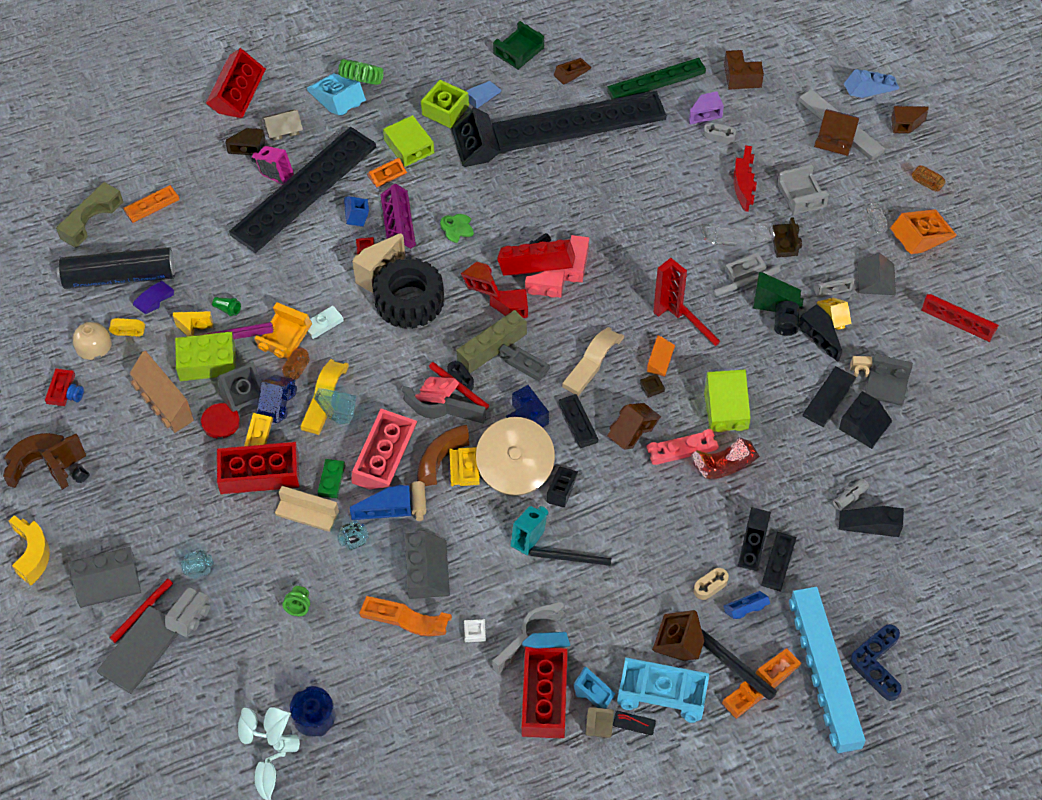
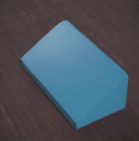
[522,632,570,648]

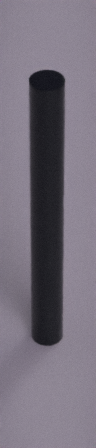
[530,548,612,566]

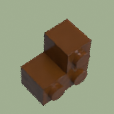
[724,50,764,90]
[607,403,661,450]

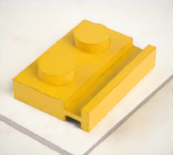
[449,447,480,486]

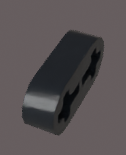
[447,361,474,391]

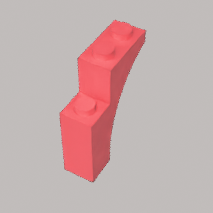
[525,235,589,298]

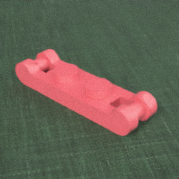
[646,429,719,465]

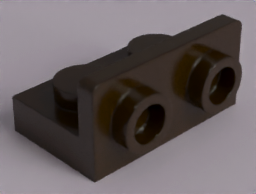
[770,217,802,258]

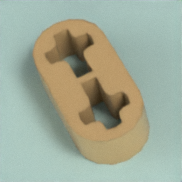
[694,568,729,600]

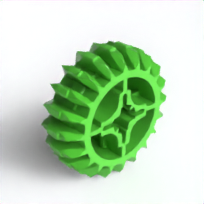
[338,59,384,85]

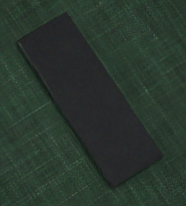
[559,394,599,449]
[761,532,797,592]

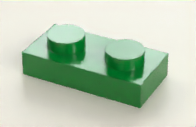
[317,459,345,499]

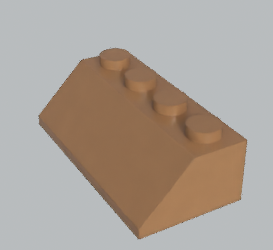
[130,350,194,433]

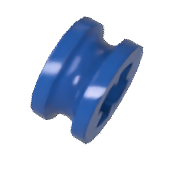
[67,384,84,403]

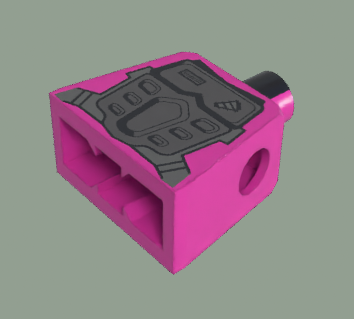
[251,146,294,185]

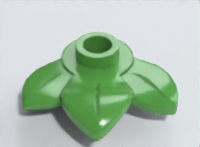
[440,214,474,243]

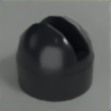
[72,466,90,483]

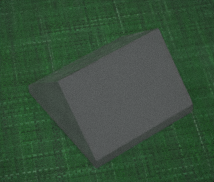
[857,252,896,296]
[218,362,267,412]

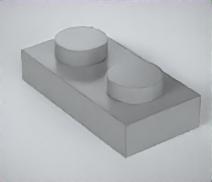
[725,253,766,282]

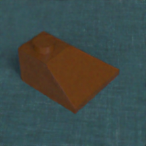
[652,610,704,661]

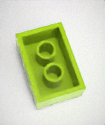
[175,332,236,381]

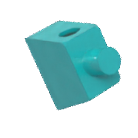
[511,506,549,556]

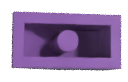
[689,91,724,125]

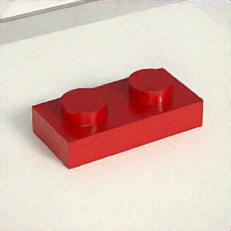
[45,369,75,406]

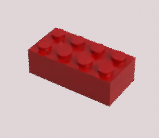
[217,442,300,494]
[521,647,568,738]

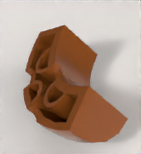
[417,425,469,486]

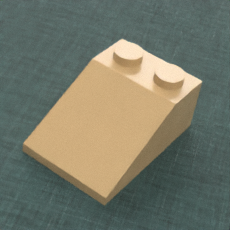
[352,233,406,293]

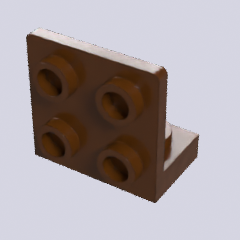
[814,109,859,156]
[41,434,86,490]

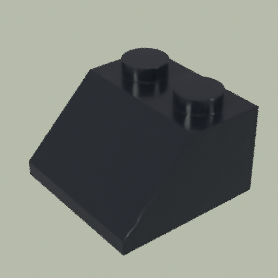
[839,391,892,449]

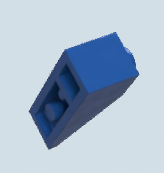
[350,485,411,520]

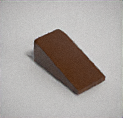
[554,58,591,85]

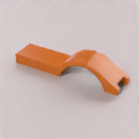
[359,596,452,636]

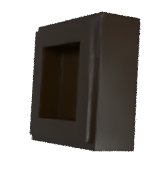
[640,374,665,398]

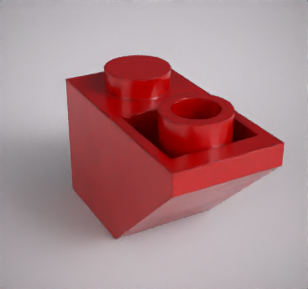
[489,289,528,318]

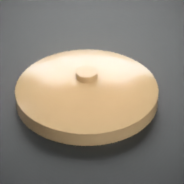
[476,417,555,496]

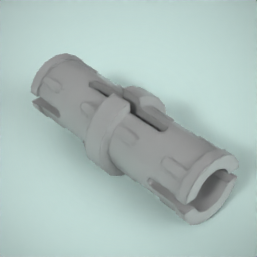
[833,478,869,511]

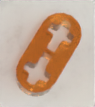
[912,165,945,192]
[282,348,310,381]

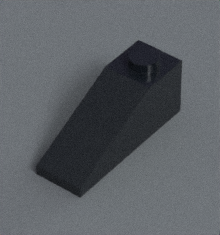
[838,506,904,537]

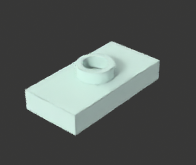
[307,306,344,339]

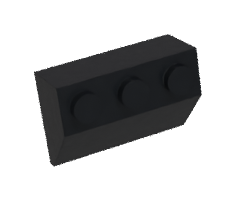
[451,107,500,167]

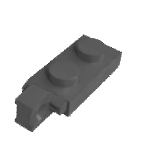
[499,344,550,382]

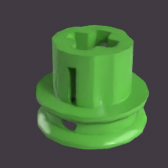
[282,586,310,617]

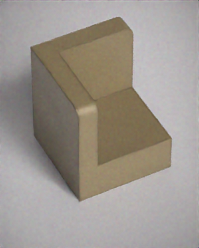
[586,707,614,738]

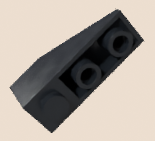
[799,304,842,362]
[738,507,771,571]

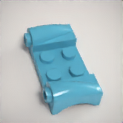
[617,658,709,723]

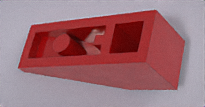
[461,262,501,297]

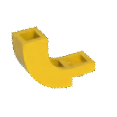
[8,515,50,586]

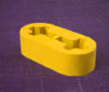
[109,318,145,337]

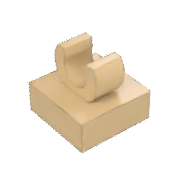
[850,356,873,377]

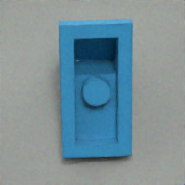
[574,667,615,709]

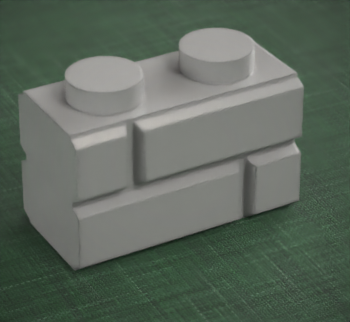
[165,587,210,637]

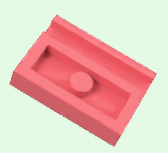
[415,377,459,404]

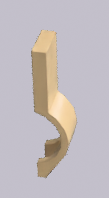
[562,327,624,396]

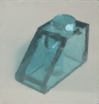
[315,388,356,424]

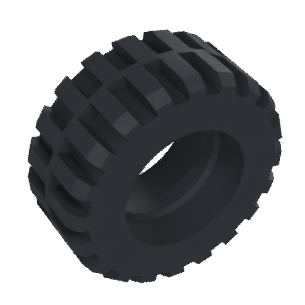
[373,257,444,329]

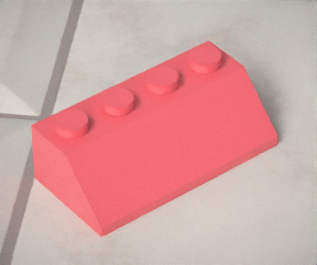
[352,409,417,490]

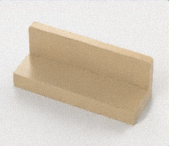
[275,486,339,532]

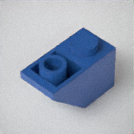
[344,196,369,227]

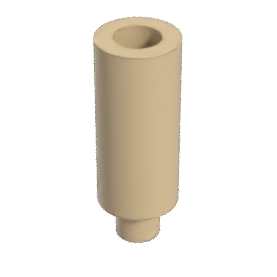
[410,481,426,521]

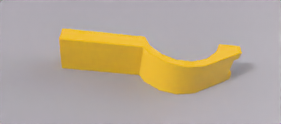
[300,359,349,435]

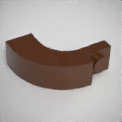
[3,433,65,488]

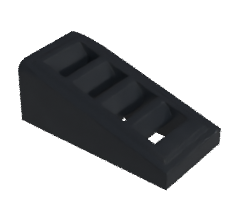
[546,466,578,507]

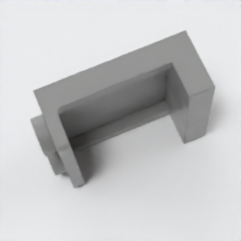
[778,165,829,215]

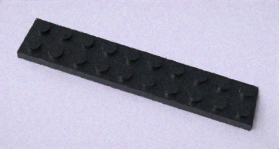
[492,91,667,153]
[229,126,376,253]

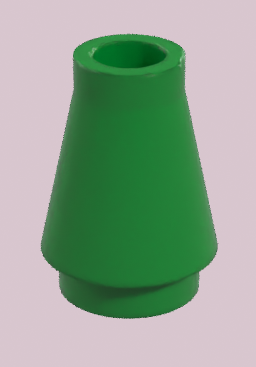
[212,297,241,316]

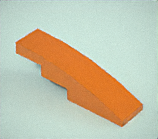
[722,648,801,719]

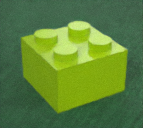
[421,80,469,128]

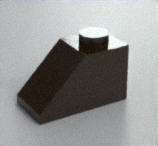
[225,128,266,156]

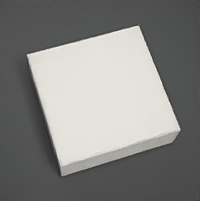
[464,619,486,642]

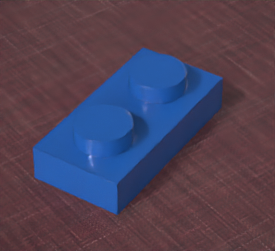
[724,591,770,619]

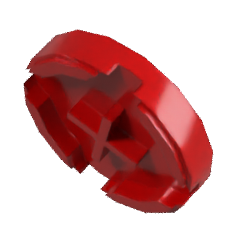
[201,403,240,439]

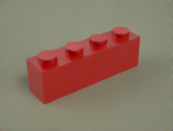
[497,239,576,276]

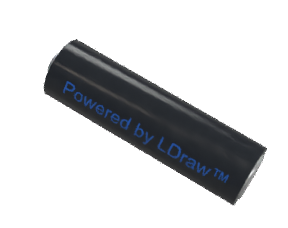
[57,247,175,289]

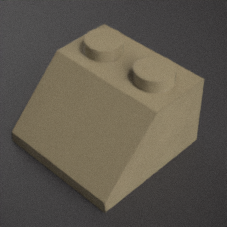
[262,109,303,141]

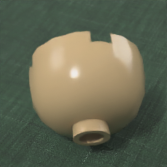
[73,322,112,360]

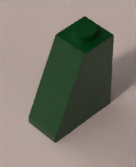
[753,272,804,312]

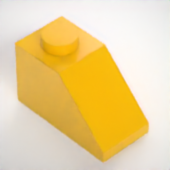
[817,297,852,330]

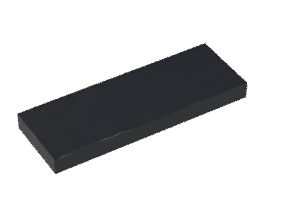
[803,366,856,428]

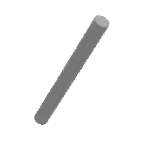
[713,265,781,297]

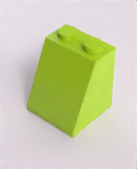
[704,369,751,432]

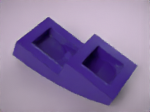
[133,281,174,314]

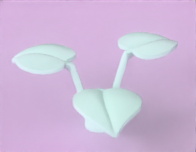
[238,707,300,800]

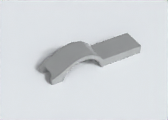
[492,602,565,675]

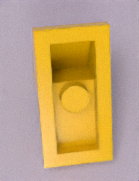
[173,311,213,336]

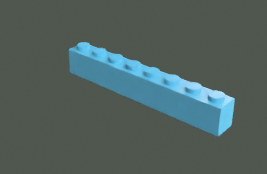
[789,587,866,753]

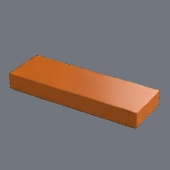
[123,185,179,223]

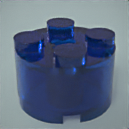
[290,686,336,737]

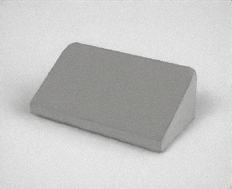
[813,277,855,297]

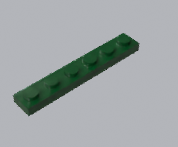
[607,58,706,99]

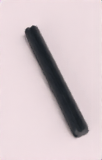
[702,629,777,700]

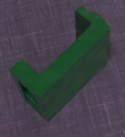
[493,21,544,70]

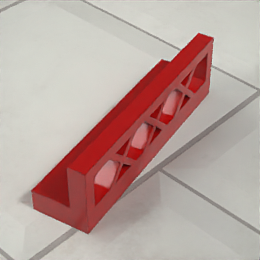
[653,258,687,318]
[921,294,999,342]

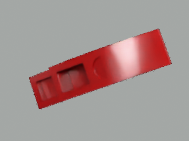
[734,145,757,212]

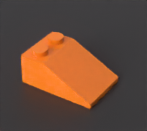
[890,209,957,254]

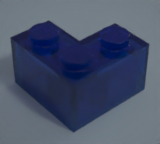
[257,375,297,424]
[506,385,549,428]

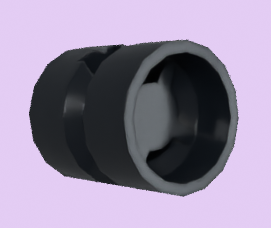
[774,301,800,336]

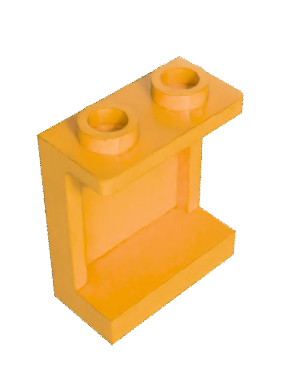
[254,302,312,360]

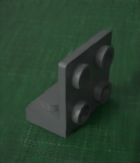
[866,354,913,406]

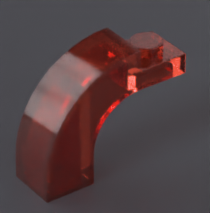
[691,438,760,479]

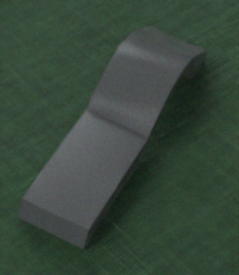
[402,386,486,424]

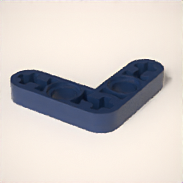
[850,624,902,701]

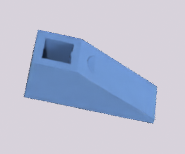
[844,69,900,98]

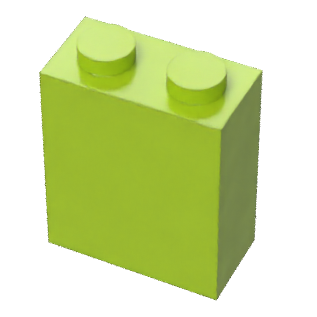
[383,115,434,167]

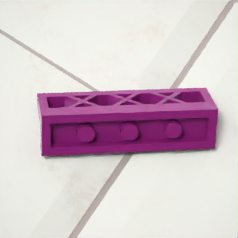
[380,183,416,249]

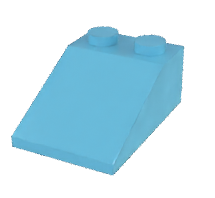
[307,73,366,115]

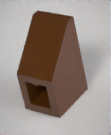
[891,106,929,133]

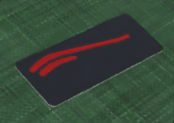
[613,711,656,736]

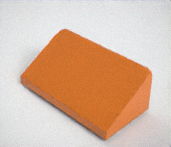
[367,158,407,188]
[647,335,675,376]

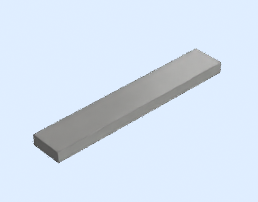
[799,89,885,160]

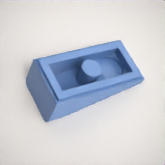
[466,81,501,108]

